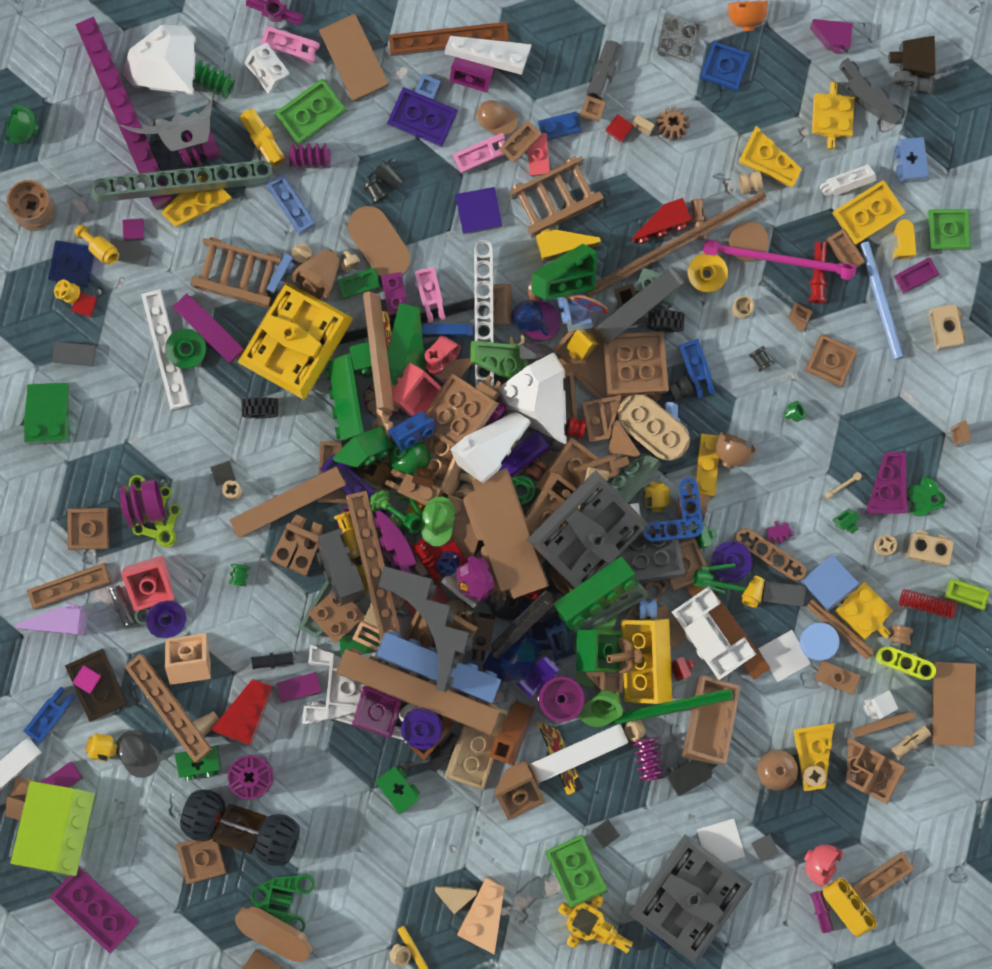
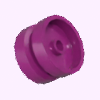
[537,676,585,722]

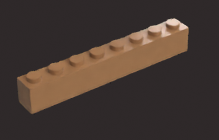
[336,648,500,735]

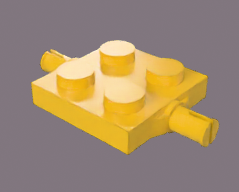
[812,82,855,150]
[835,582,893,640]

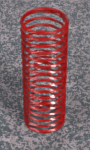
[899,588,957,619]

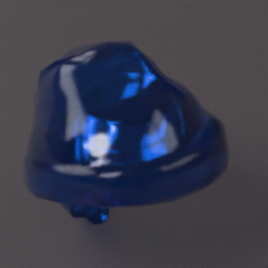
[511,300,548,336]

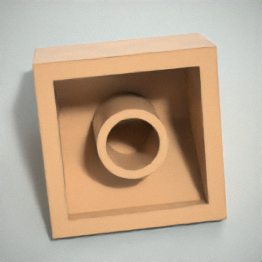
[165,633,211,685]

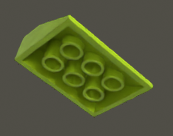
[10,781,95,877]

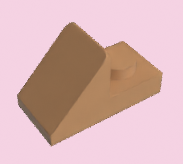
[5,776,38,820]

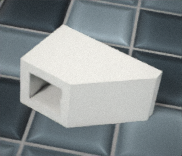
[863,690,898,719]

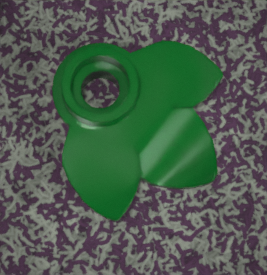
[906,477,946,516]

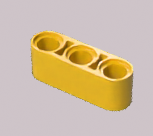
[823,878,877,937]

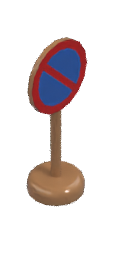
[528,280,609,314]

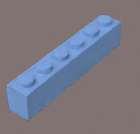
[375,630,501,703]

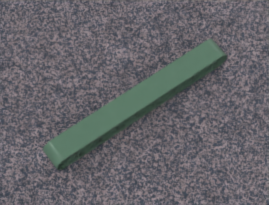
[91,160,272,202]

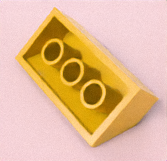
[621,618,672,704]

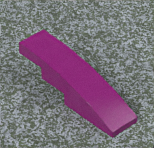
[173,293,244,364]

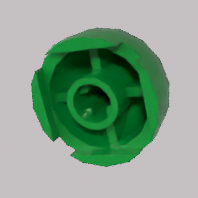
[4,103,39,145]
[389,441,431,476]

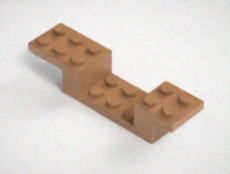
[525,437,599,564]

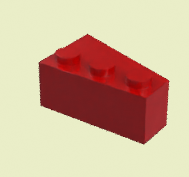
[211,679,274,745]

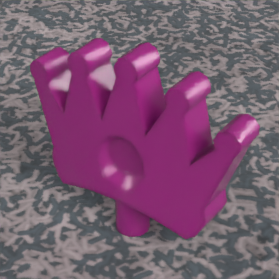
[767,521,794,544]

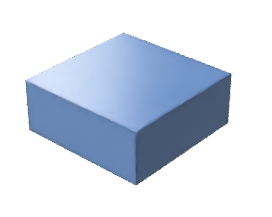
[415,74,441,100]

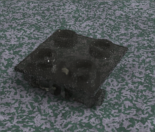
[657,12,700,63]

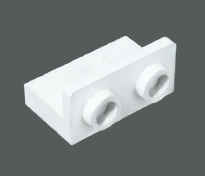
[245,43,290,94]

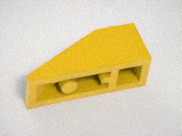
[536,229,601,262]
[567,329,600,361]

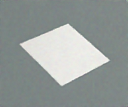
[758,630,811,683]
[697,818,745,863]

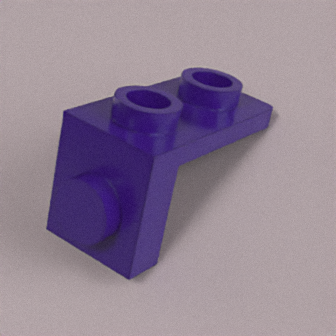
[516,656,560,698]

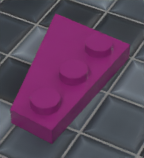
[865,452,907,514]

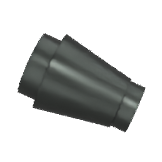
[373,160,404,189]

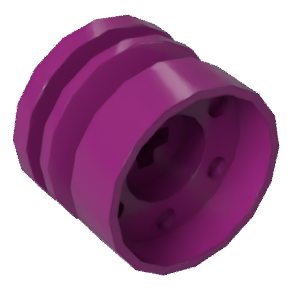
[178,130,221,168]
[120,479,165,528]
[227,755,275,800]

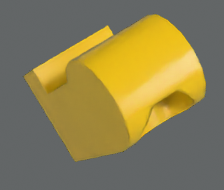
[892,219,916,260]

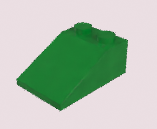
[24,383,70,445]

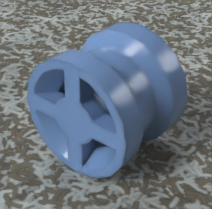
[639,598,657,619]

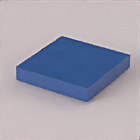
[700,40,751,92]

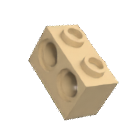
[906,530,954,567]

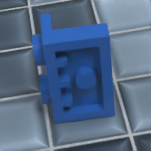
[388,411,436,451]

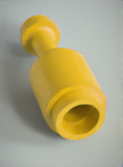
[74,224,119,265]

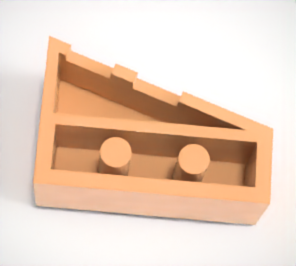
[457,877,504,955]

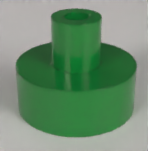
[784,400,806,422]

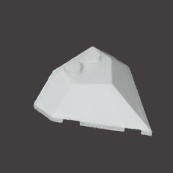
[122,25,196,95]
[496,353,566,444]

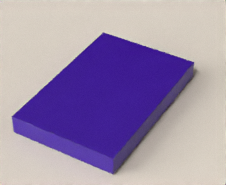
[387,87,458,147]

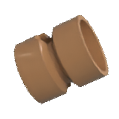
[675,491,709,522]

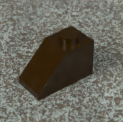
[351,460,396,490]

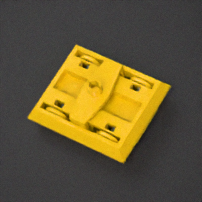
[237,281,354,400]

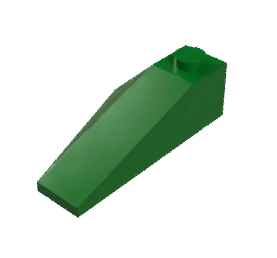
[387,303,426,386]

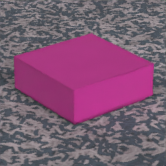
[73,665,102,694]

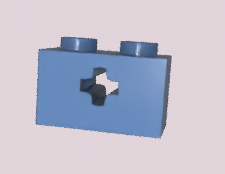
[894,137,929,183]

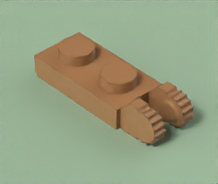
[385,469,443,506]

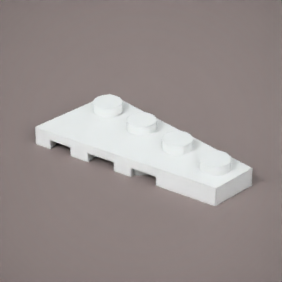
[445,36,532,75]

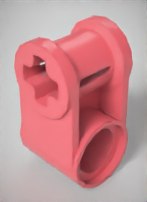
[425,335,461,374]

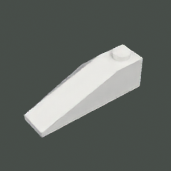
[450,411,530,483]

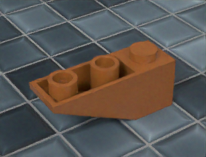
[489,701,535,766]

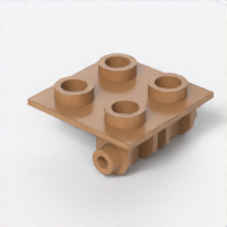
[308,592,365,644]

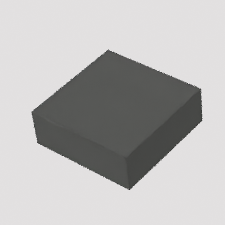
[751,834,779,862]

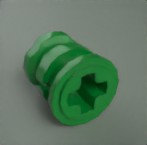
[229,564,251,587]

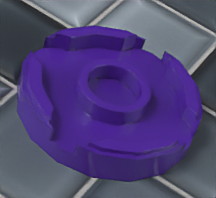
[711,541,752,582]
[401,708,443,750]

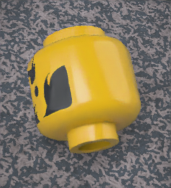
[643,482,670,512]
[85,733,117,762]

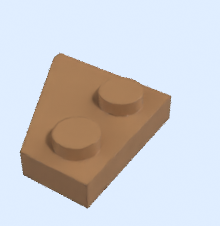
[582,395,621,442]

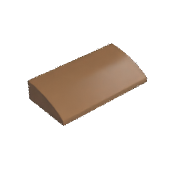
[682,675,741,765]

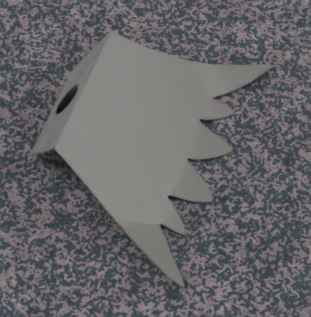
[119,100,213,151]

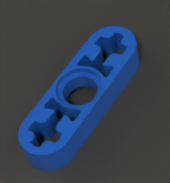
[422,324,474,337]

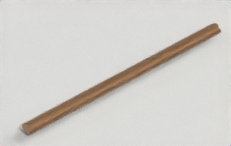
[586,191,767,298]

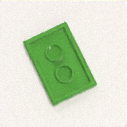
[275,78,347,146]
[545,834,608,909]

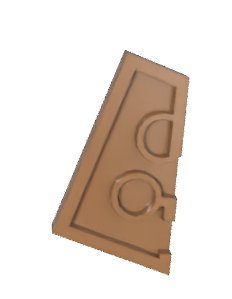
[317,441,347,504]

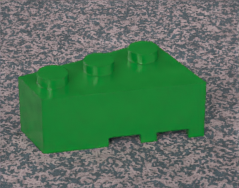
[531,244,597,300]

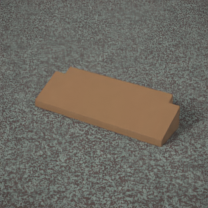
[553,326,662,418]
[463,468,549,599]

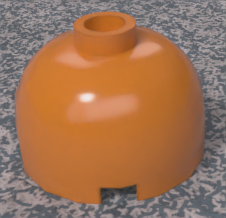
[728,0,768,31]

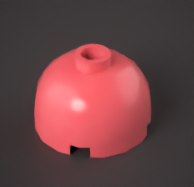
[804,844,843,888]

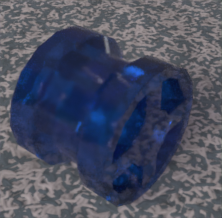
[437,551,460,576]

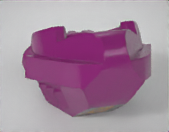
[457,556,495,602]

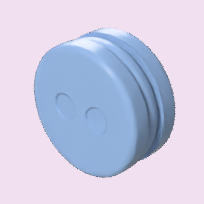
[799,622,839,661]

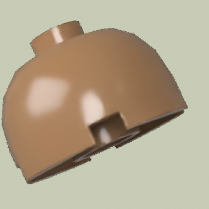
[716,432,758,469]
[756,750,798,791]

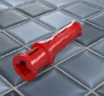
[808,241,828,304]

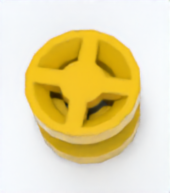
[54,279,80,304]

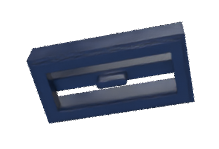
[545,621,575,661]

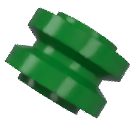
[512,476,536,506]

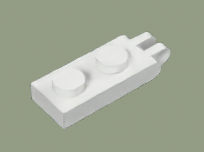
[820,165,877,196]

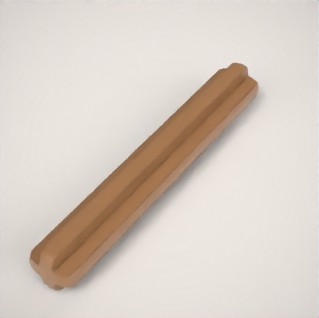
[807,599,874,659]

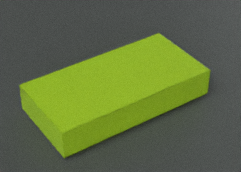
[944,578,990,611]

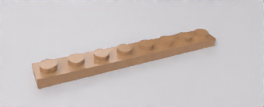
[346,491,402,640]

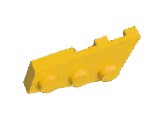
[738,126,802,188]
[161,176,233,228]
[793,723,835,791]

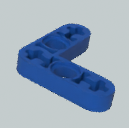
[643,478,703,542]

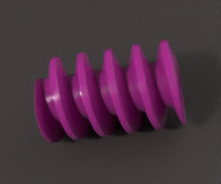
[289,143,331,169]
[633,737,665,781]

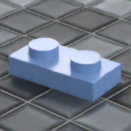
[267,253,295,296]

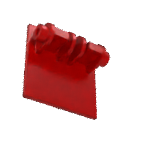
[411,536,467,581]

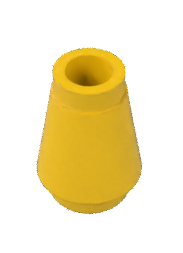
[742,576,765,608]

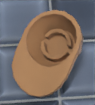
[476,100,518,136]

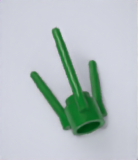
[693,563,745,595]

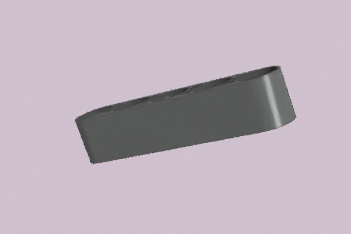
[595,266,685,345]

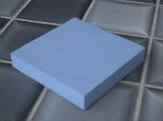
[801,555,860,611]

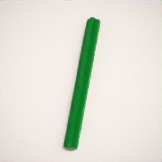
[614,689,733,724]

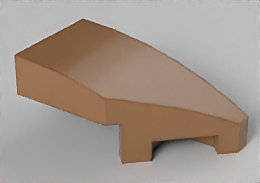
[586,672,623,693]

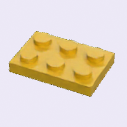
[832,180,906,246]

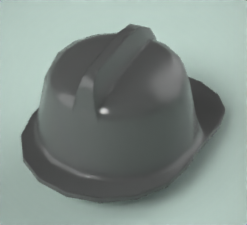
[116,731,157,778]

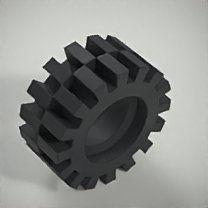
[647,309,685,333]
[241,397,279,419]

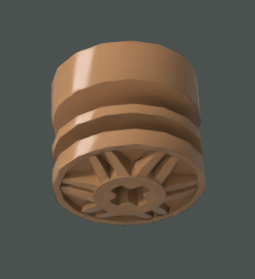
[6,180,55,231]

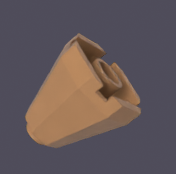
[292,249,340,301]

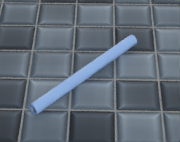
[859,241,903,360]

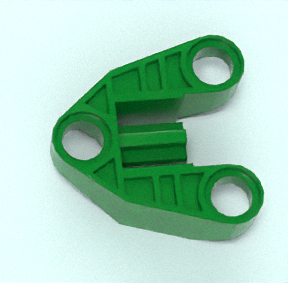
[251,874,315,932]

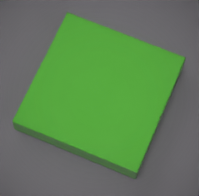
[928,209,971,250]

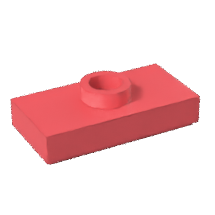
[527,133,550,176]

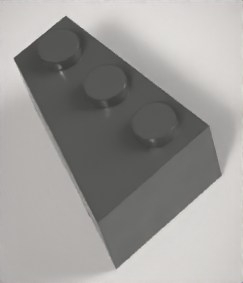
[316,528,365,606]

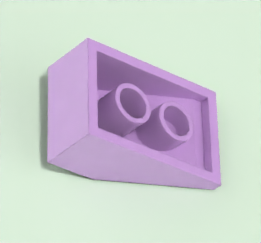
[16,604,88,636]

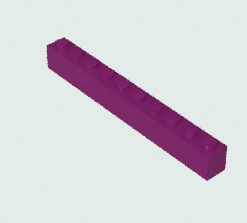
[75,16,173,210]

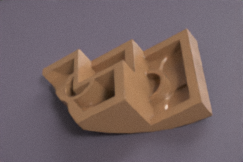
[846,737,907,804]

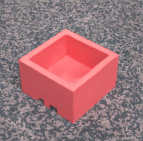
[391,363,442,417]

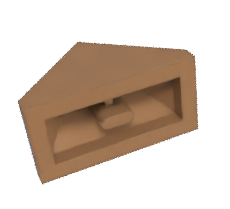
[608,420,640,459]

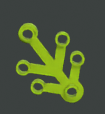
[129,475,182,548]

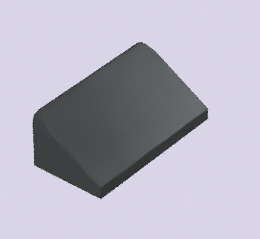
[520,343,561,360]

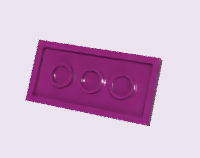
[50,865,140,954]

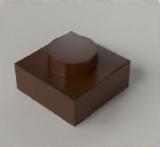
[412,467,437,488]

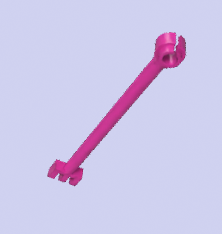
[703,239,856,280]

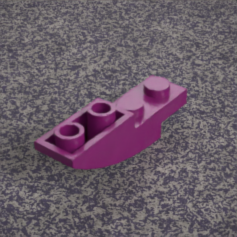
[374,510,418,574]

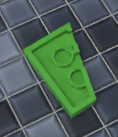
[470,341,528,380]

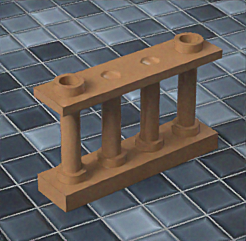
[509,156,603,238]
[190,237,282,308]

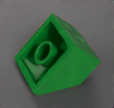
[333,426,394,467]
[576,630,623,672]

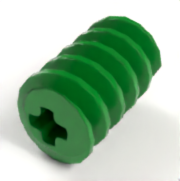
[193,60,235,99]

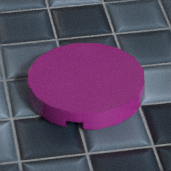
[520,301,561,342]

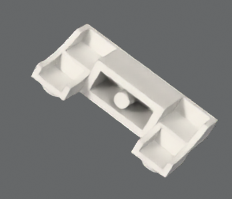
[672,586,756,680]

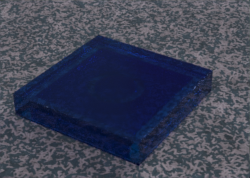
[48,240,95,287]

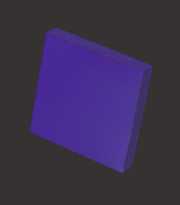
[455,187,502,234]

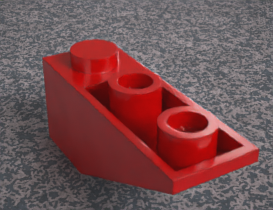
[632,198,691,245]

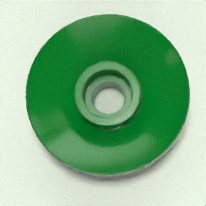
[165,329,206,369]

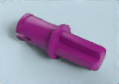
[810,890,833,933]

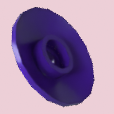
[146,600,186,638]

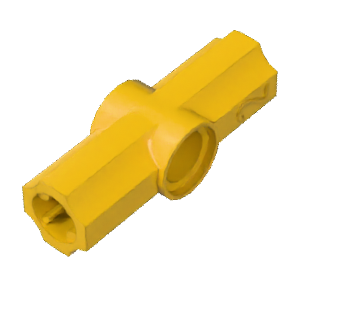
[239,108,286,168]

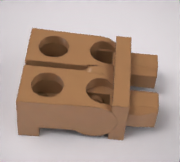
[270,514,324,577]

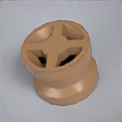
[890,625,914,645]

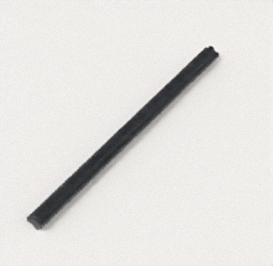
[320,297,484,345]

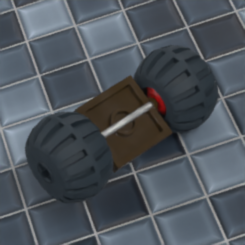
[180,789,300,866]

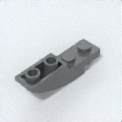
[839,58,902,124]

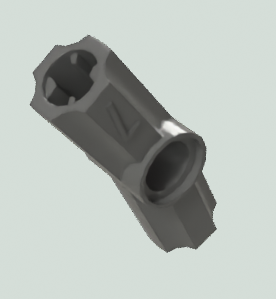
[586,40,622,101]

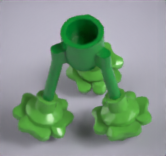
[370,484,424,534]

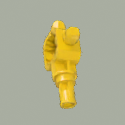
[558,896,633,954]

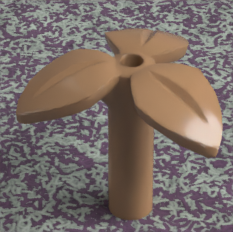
[606,638,642,674]

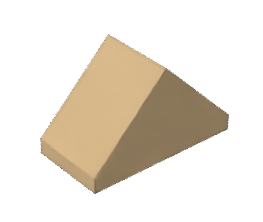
[435,886,477,914]

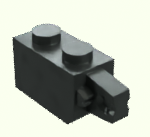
[665,758,719,796]

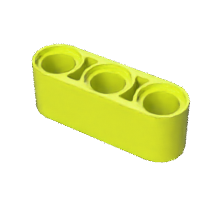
[875,646,936,680]

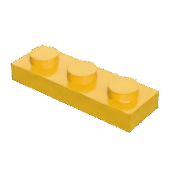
[696,434,719,497]

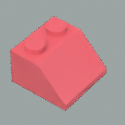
[121,555,174,611]

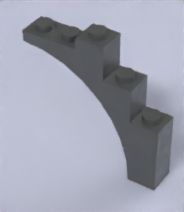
[378,566,473,693]

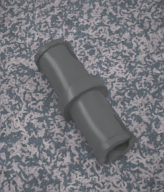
[108,585,136,628]

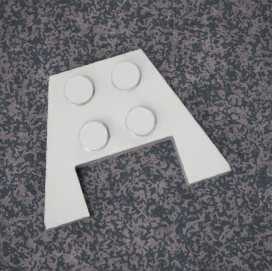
[302,645,368,726]

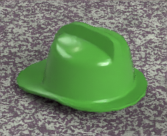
[421,497,456,546]
[579,690,623,727]

